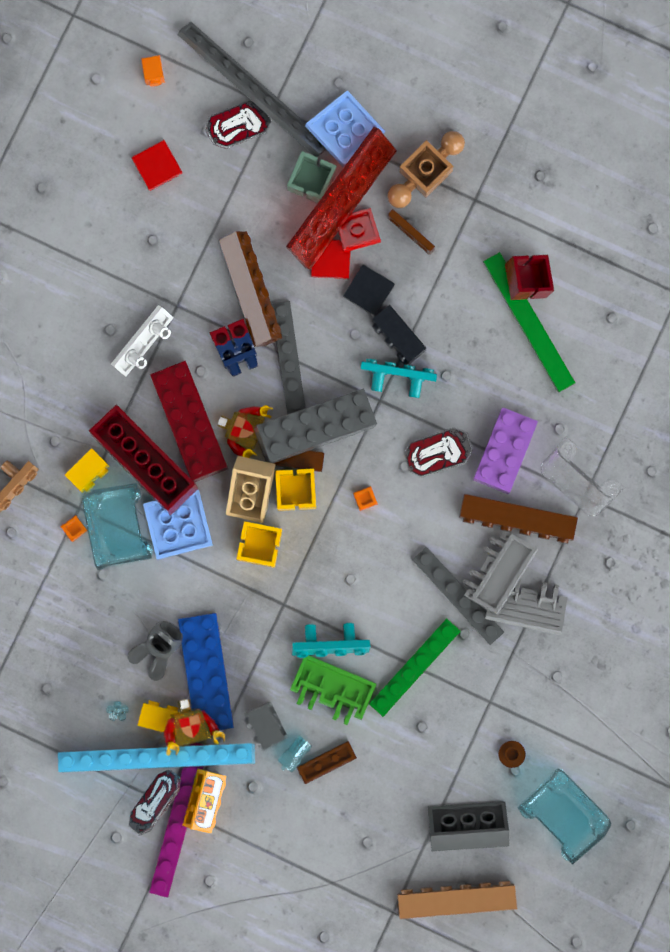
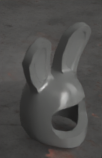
[128,621,183,681]

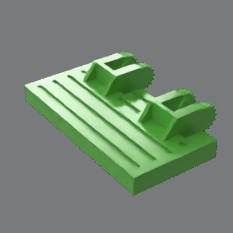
[290,655,376,725]

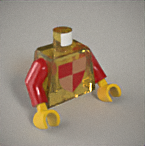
[217,405,273,458]
[163,699,225,756]

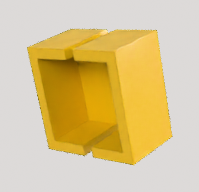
[275,469,316,511]
[236,521,283,568]

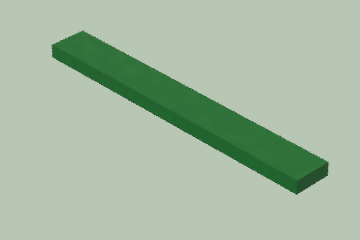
[483,252,576,393]

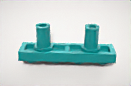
[361,358,437,398]
[292,623,371,658]

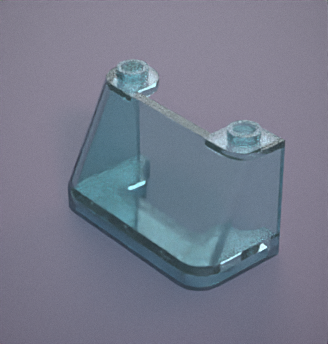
[82,483,152,570]
[518,769,611,865]

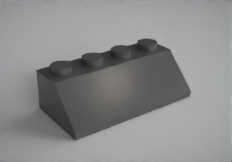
[428,801,509,852]

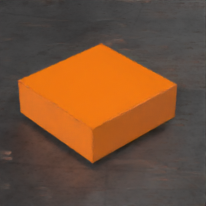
[353,486,378,511]
[61,515,88,542]

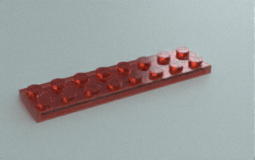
[286,127,397,270]

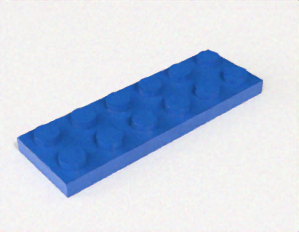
[178,613,234,734]

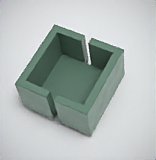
[287,151,337,205]

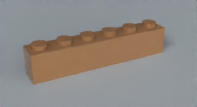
[397,881,517,919]

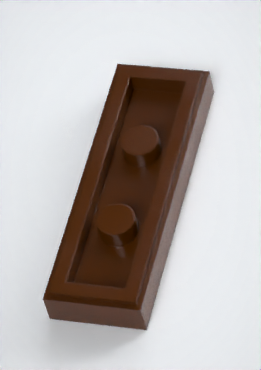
[388,209,435,255]
[265,451,325,472]
[297,741,357,784]

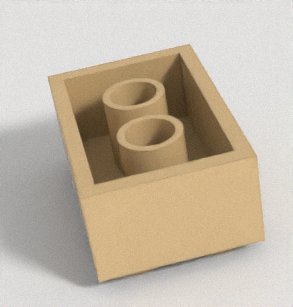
[226,456,275,523]

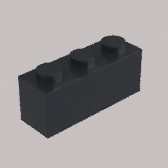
[372,305,427,365]

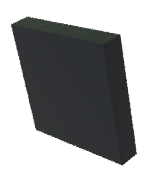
[343,265,395,316]

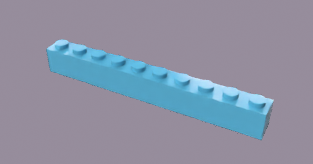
[58,743,255,773]

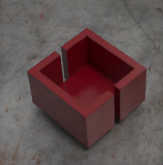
[505,255,554,300]

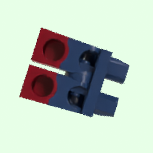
[209,319,258,377]

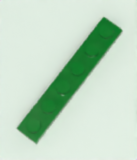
[369,618,461,717]

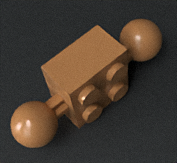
[387,131,465,208]

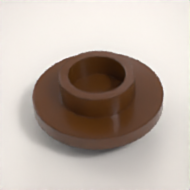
[498,741,526,768]

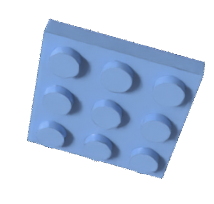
[305,90,385,167]
[143,490,213,560]

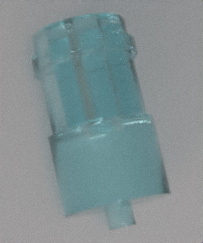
[278,735,313,772]

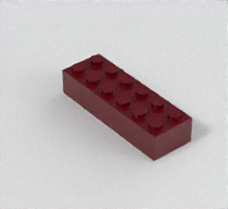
[150,360,228,483]
[89,404,198,516]

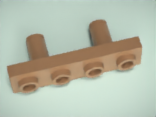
[0,460,39,512]

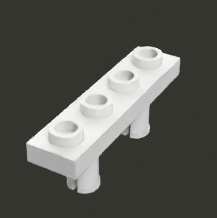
[111,305,173,377]

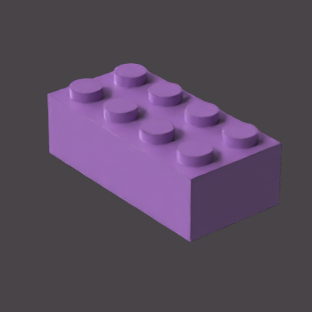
[473,407,538,494]

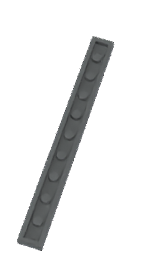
[177,22,326,158]

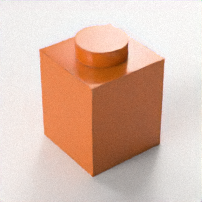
[141,55,165,87]

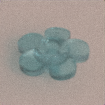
[106,701,129,721]

